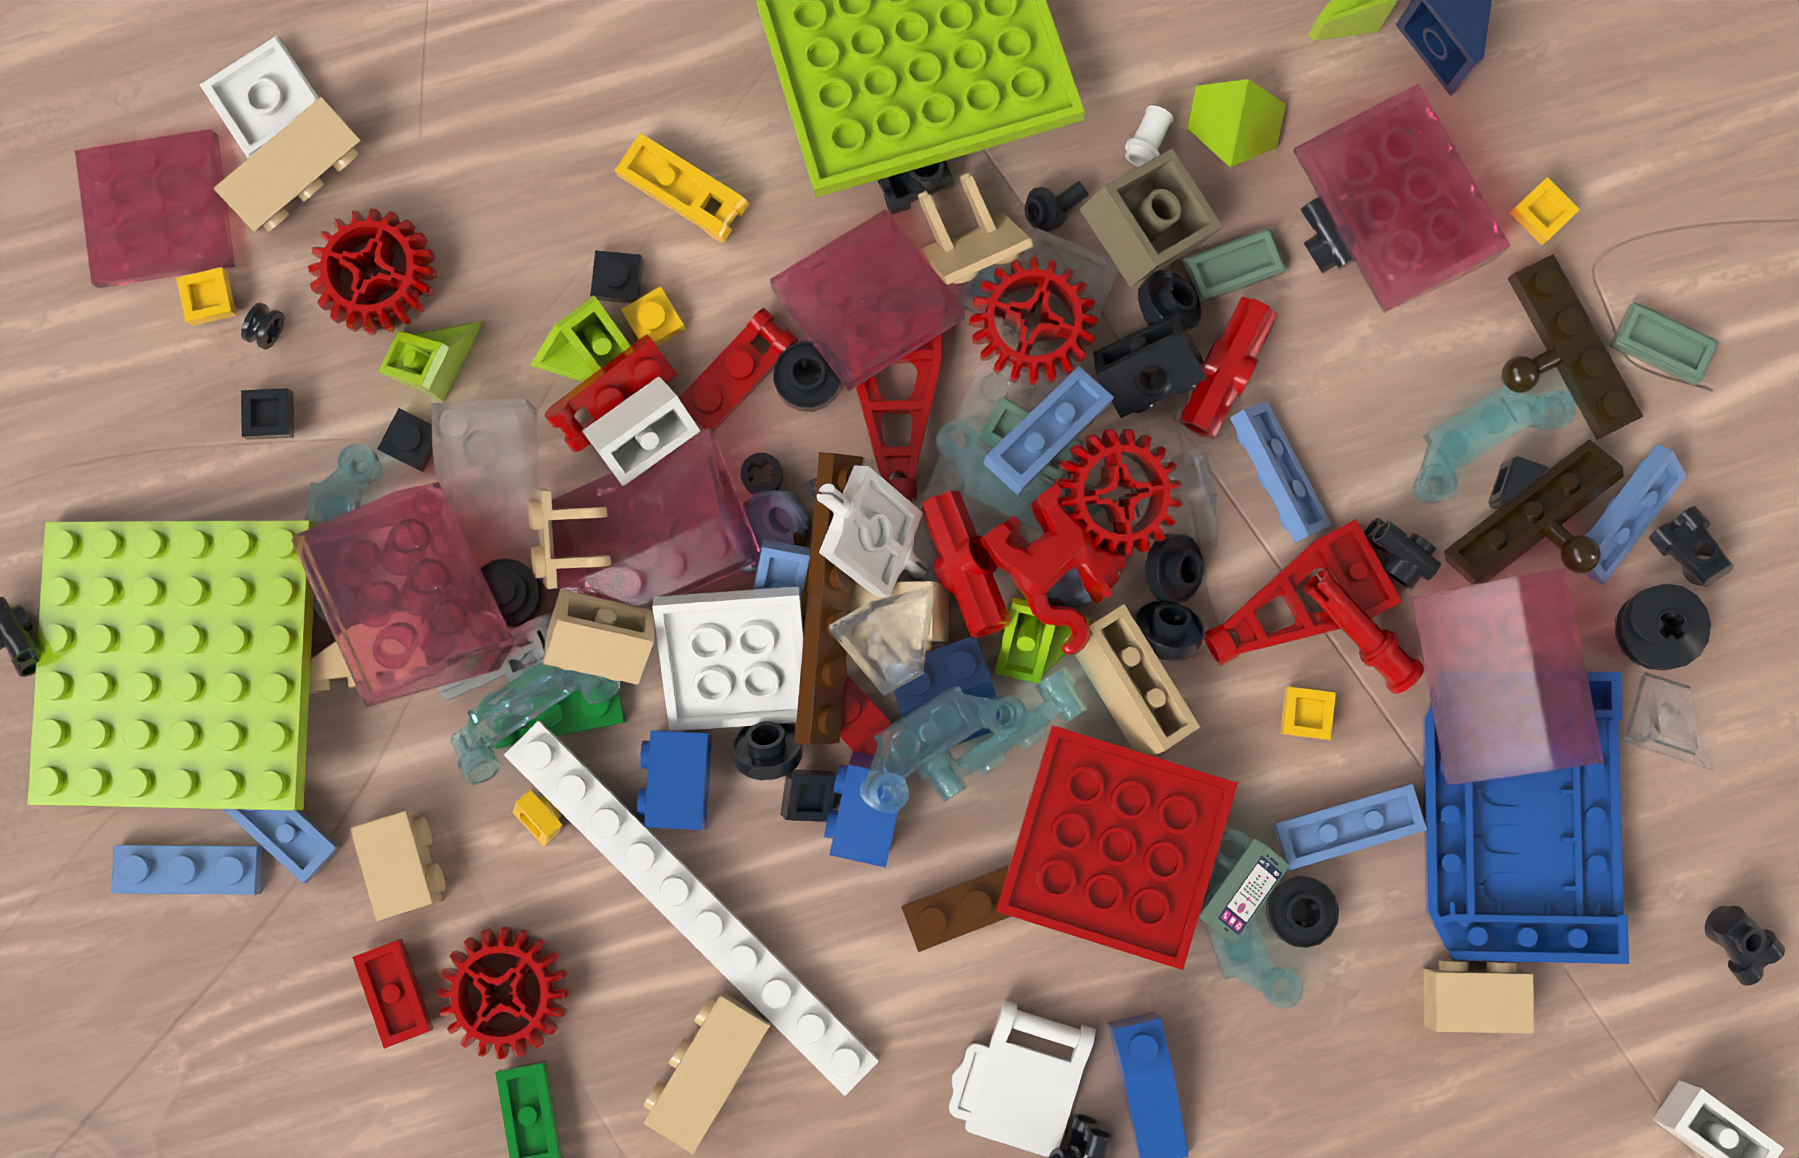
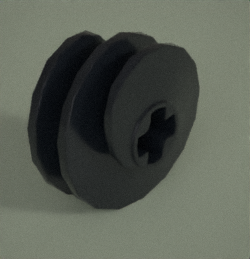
[1615,584,1711,671]

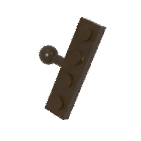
[1501,254,1644,440]
[1444,439,1624,590]

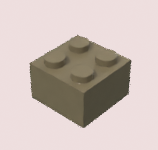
[1080,149,1223,287]

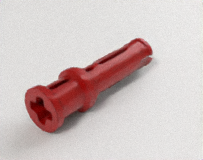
[1304,569,1425,694]

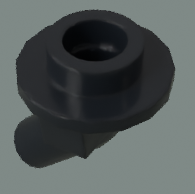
[1024,181,1090,233]

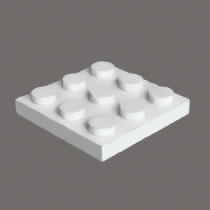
[652,586,804,731]

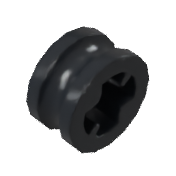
[241,302,285,350]
[740,453,783,495]

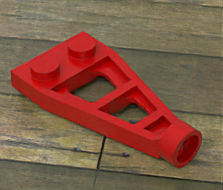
[848,313,942,502]
[1203,519,1402,666]

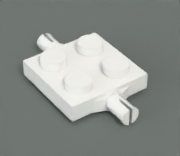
[817,465,928,598]

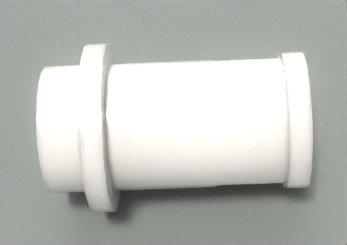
[1125,105,1173,167]

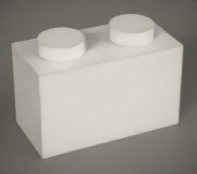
[582,377,700,486]
[1652,1080,1784,1158]

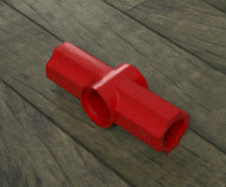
[1178,296,1277,440]
[921,490,1011,638]

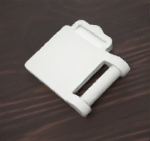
[949,1000,1096,1157]

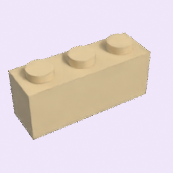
[213,97,361,232]
[1065,604,1200,756]
[643,991,771,1154]

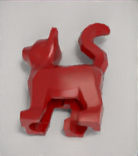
[980,483,1126,655]

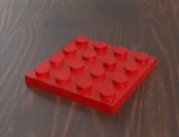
[995,725,1238,970]

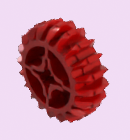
[308,208,437,335]
[969,256,1098,385]
[1053,428,1183,558]
[437,926,570,1060]

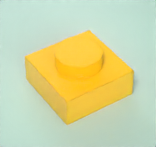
[1510,177,1580,245]
[176,267,237,326]
[621,286,686,346]
[1280,686,1336,740]
[512,789,562,847]

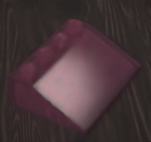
[1293,83,1511,313]
[552,428,761,610]
[291,482,515,708]
[1412,568,1604,786]

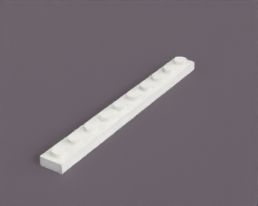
[504,721,879,1096]

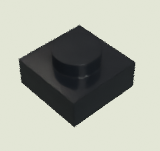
[590,250,644,303]
[241,388,294,440]
[377,408,444,472]
[780,769,837,822]

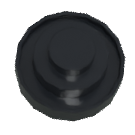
[1138,270,1202,332]
[773,341,842,412]
[1145,533,1204,603]
[469,558,542,629]
[1135,601,1204,661]
[732,721,803,781]
[1265,876,1339,948]

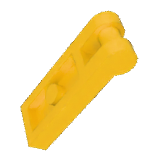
[615,133,749,243]

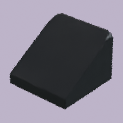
[1488,456,1548,509]

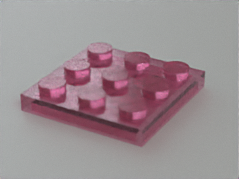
[75,129,235,288]
[770,209,965,391]

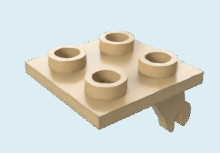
[918,172,1033,285]
[528,488,611,589]

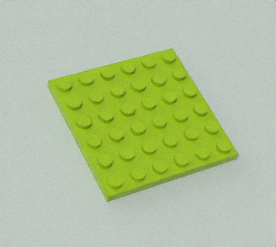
[755,0,1085,198]
[27,521,318,810]

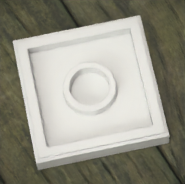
[199,35,319,158]

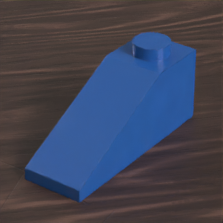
[1107,1012,1189,1158]

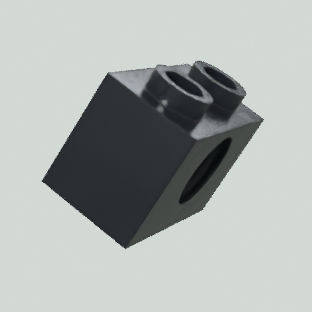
[1093,312,1207,418]

